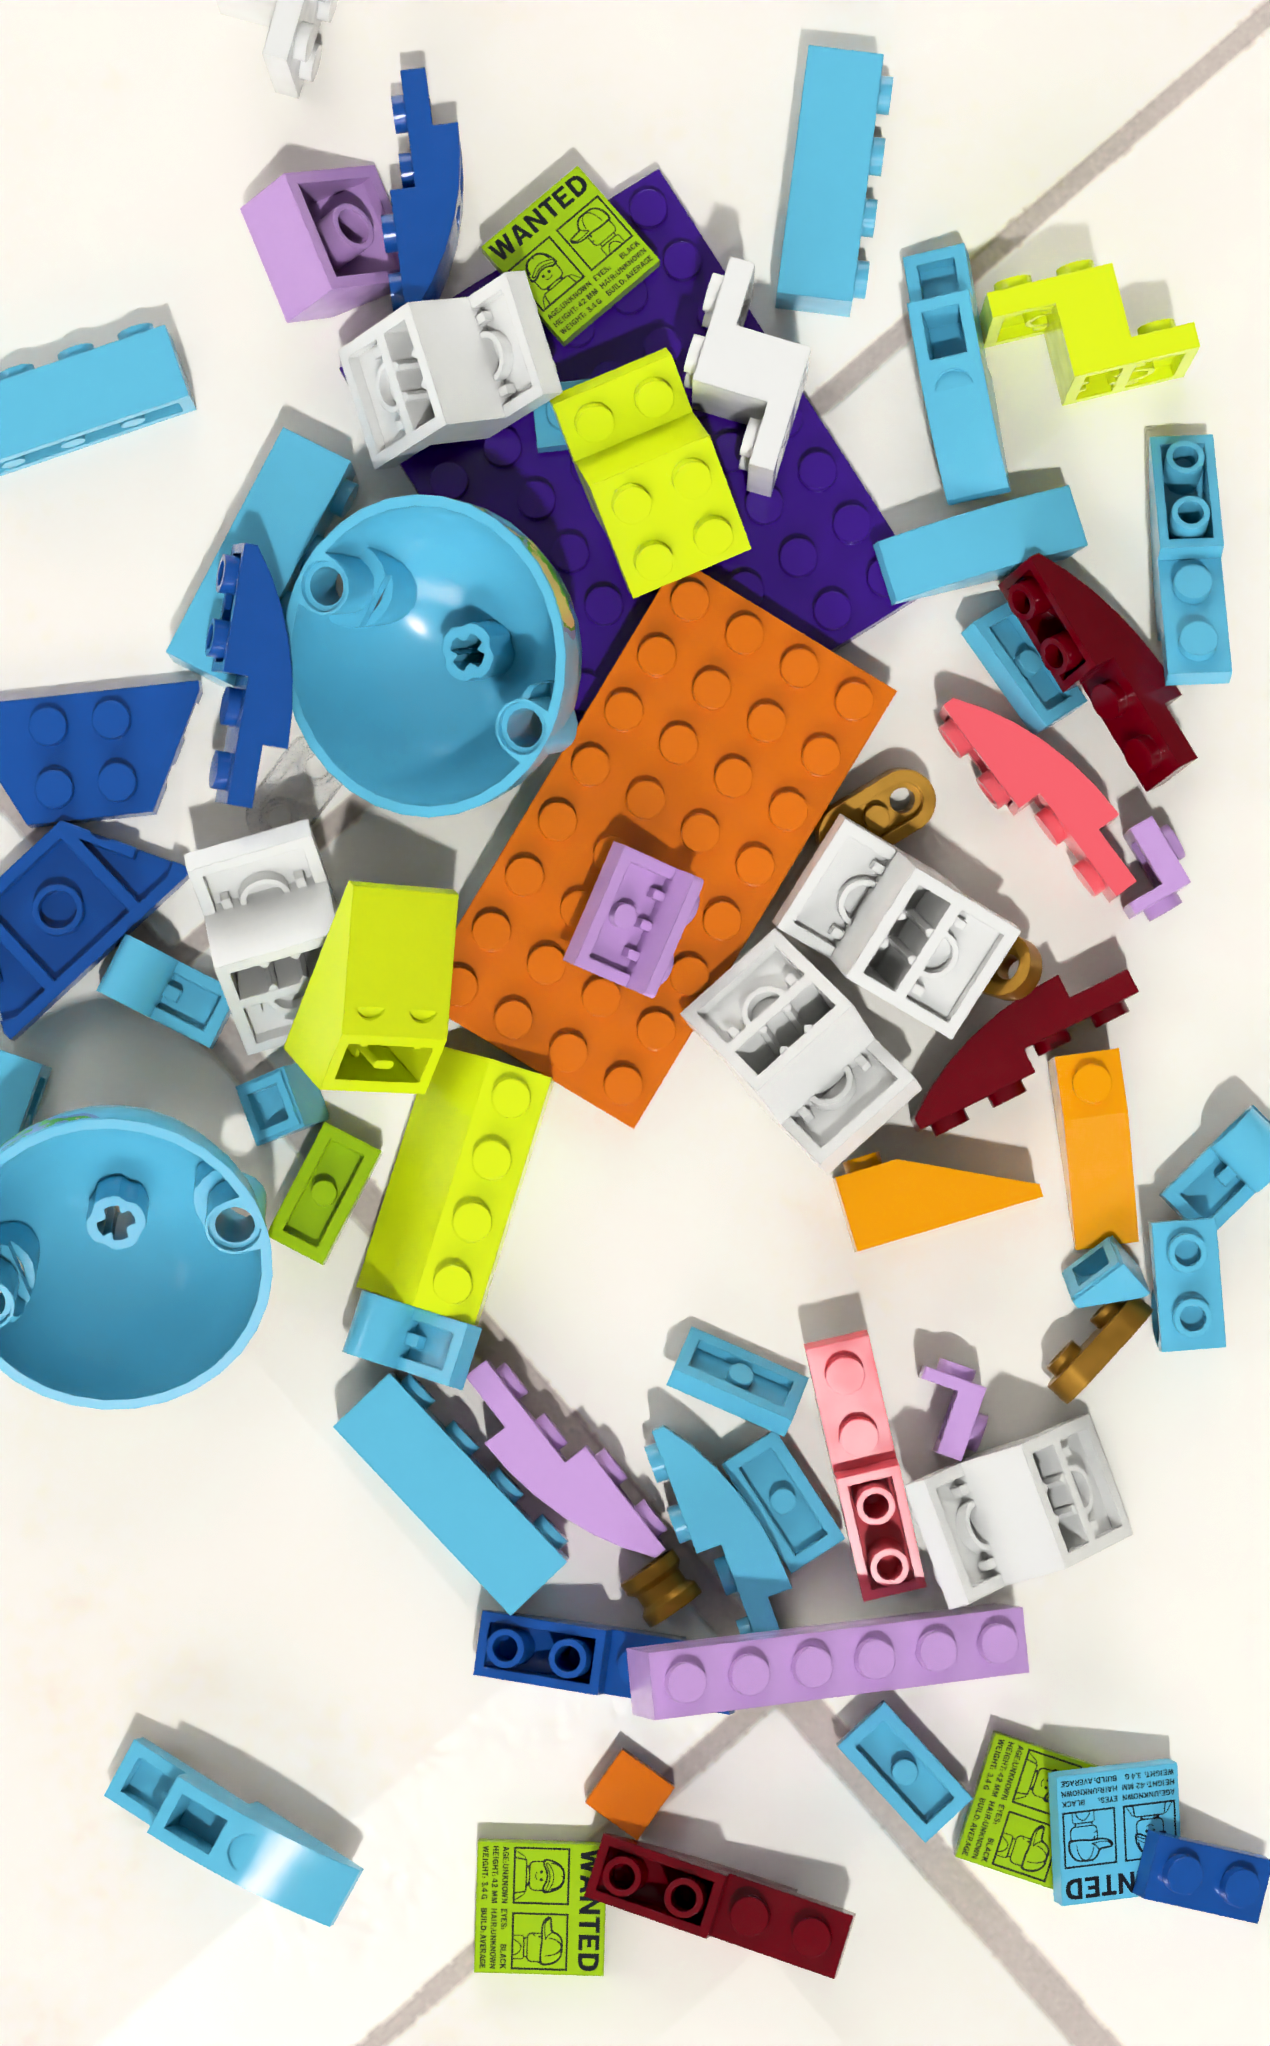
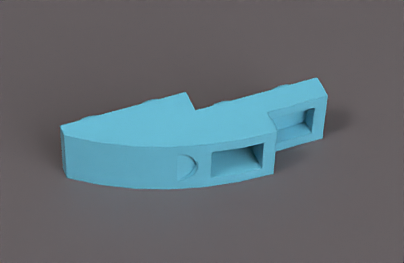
[903,243,1011,506]
[1149,434,1232,686]
[644,1425,792,1634]
[104,1737,364,1927]

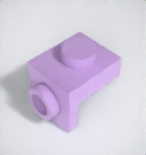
[1123,816,1191,922]
[918,1358,988,1461]

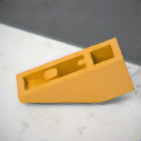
[1047,1048,1139,1250]
[833,1151,1043,1252]

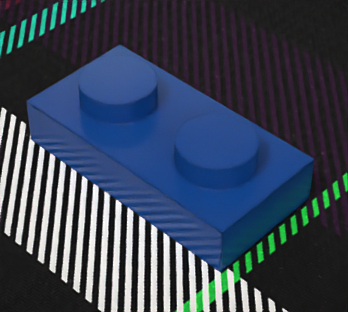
[1132,1829,1270,1924]

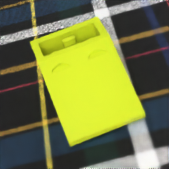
[283,881,459,1094]

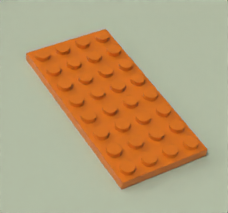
[449,571,897,1129]

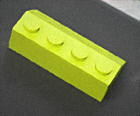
[356,1047,554,1325]

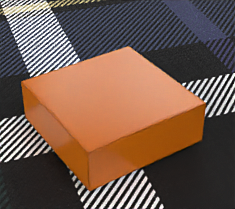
[585,1747,675,1841]

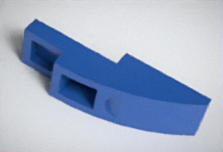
[381,67,464,312]
[205,543,293,809]
[473,1610,735,1715]

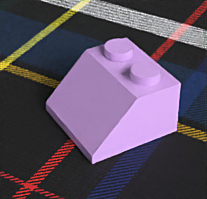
[240,165,400,323]

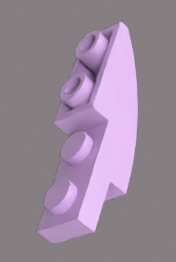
[467,1359,668,1557]

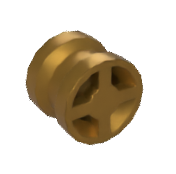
[621,1548,702,1628]

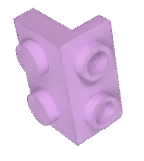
[563,841,704,998]

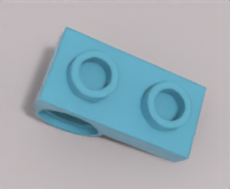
[96,934,231,1049]
[1159,1105,1270,1230]
[1148,1217,1226,1352]
[342,1290,482,1390]

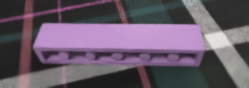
[626,1603,1029,1720]

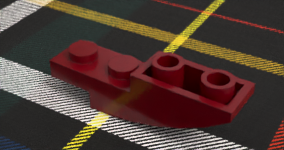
[998,553,1198,792]
[911,969,1139,1137]
[584,1832,856,1979]

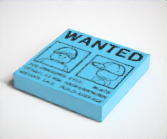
[1048,1758,1181,1906]

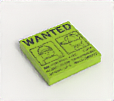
[481,165,660,347]
[954,1730,1099,1889]
[474,1838,606,1976]

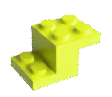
[979,259,1200,406]
[549,348,752,599]

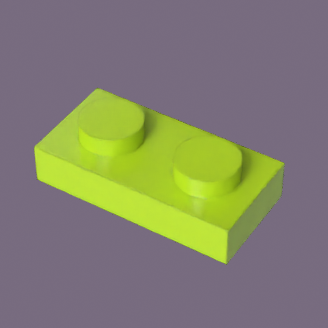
[268,1122,383,1265]

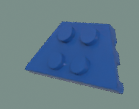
[0,680,203,828]
[0,820,189,1041]

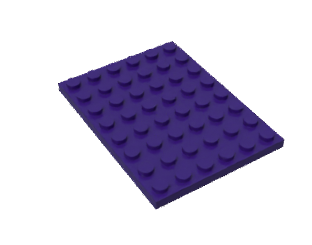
[339,169,917,724]

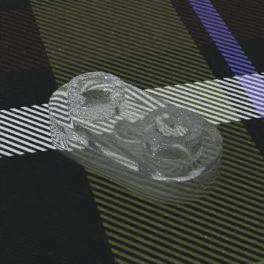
[245,734,342,834]

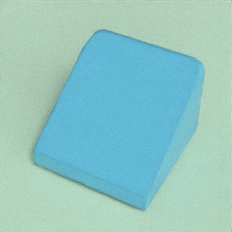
[235,1063,329,1146]
[1062,1235,1151,1308]

